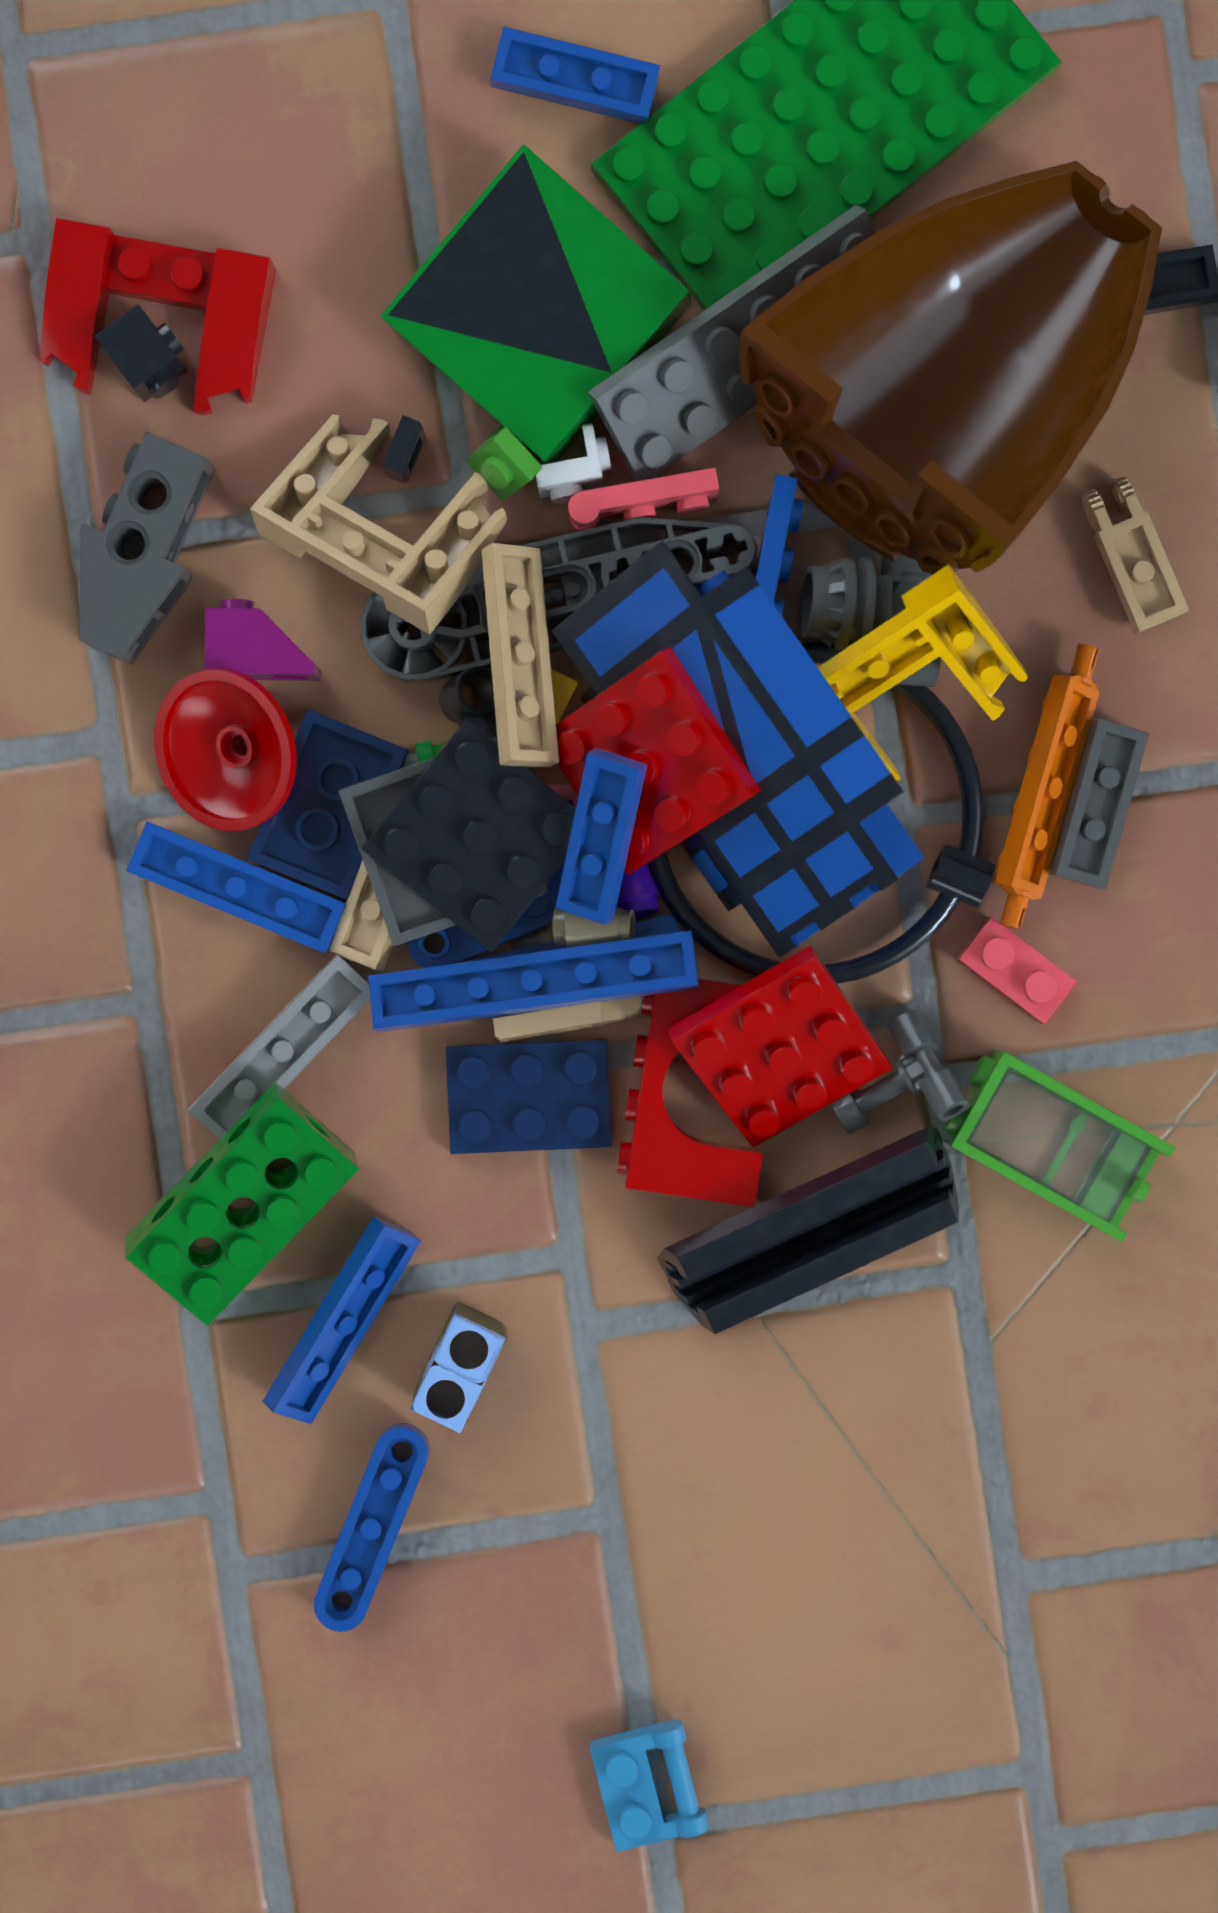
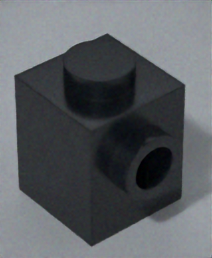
[95,304,187,402]

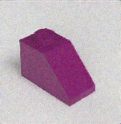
[205,599,321,681]

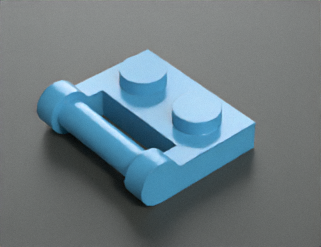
[589,1720,710,1852]

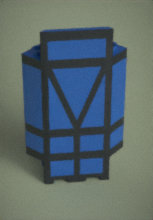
[552,540,925,958]

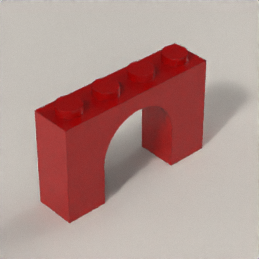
[616,978,763,1207]

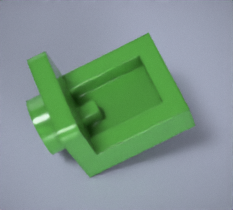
[465,426,543,501]

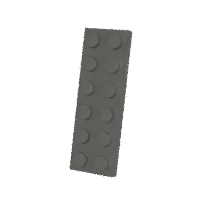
[587,205,876,481]

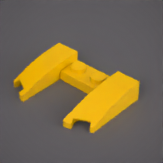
[817,564,1028,781]

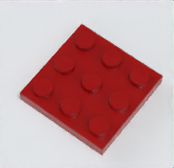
[556,647,761,875]
[668,945,892,1148]

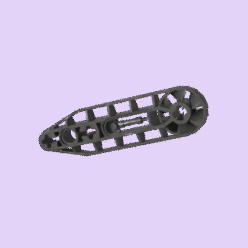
[360,517,757,683]

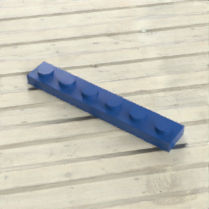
[368,930,700,1032]

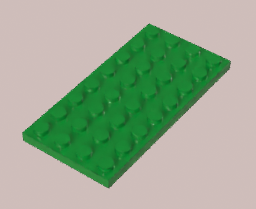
[591,0,1062,310]

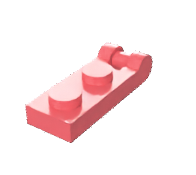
[568,468,719,532]

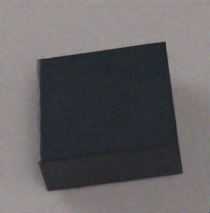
[382,415,426,484]

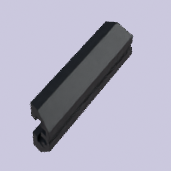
[657,1127,959,1334]

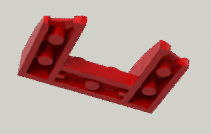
[39,218,276,416]

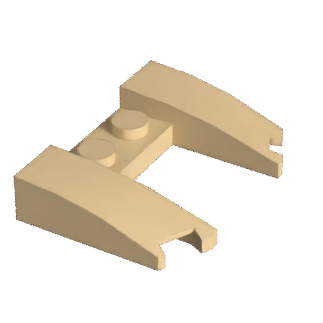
[250,415,507,635]

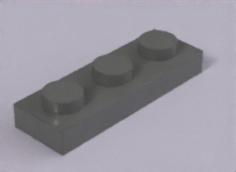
[1049,718,1149,889]

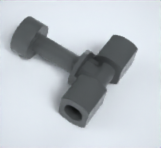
[831,1009,971,1134]

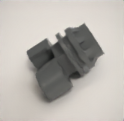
[800,555,941,687]

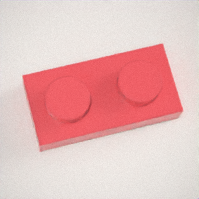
[956,917,1077,1025]

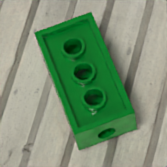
[125,1082,359,1326]

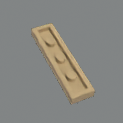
[481,543,559,768]

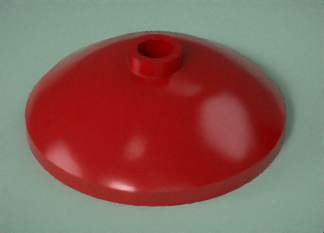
[154,668,297,831]

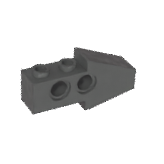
[80,432,215,665]

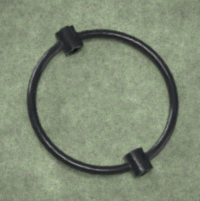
[647,642,996,984]

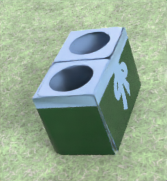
[410,1301,507,1433]

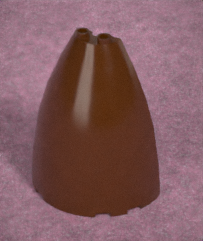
[739,161,1162,574]

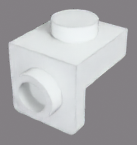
[536,423,611,503]

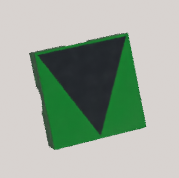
[380,143,692,464]

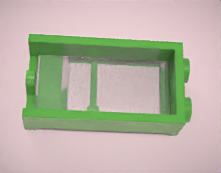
[942,1049,1176,1242]

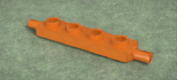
[994,644,1100,930]

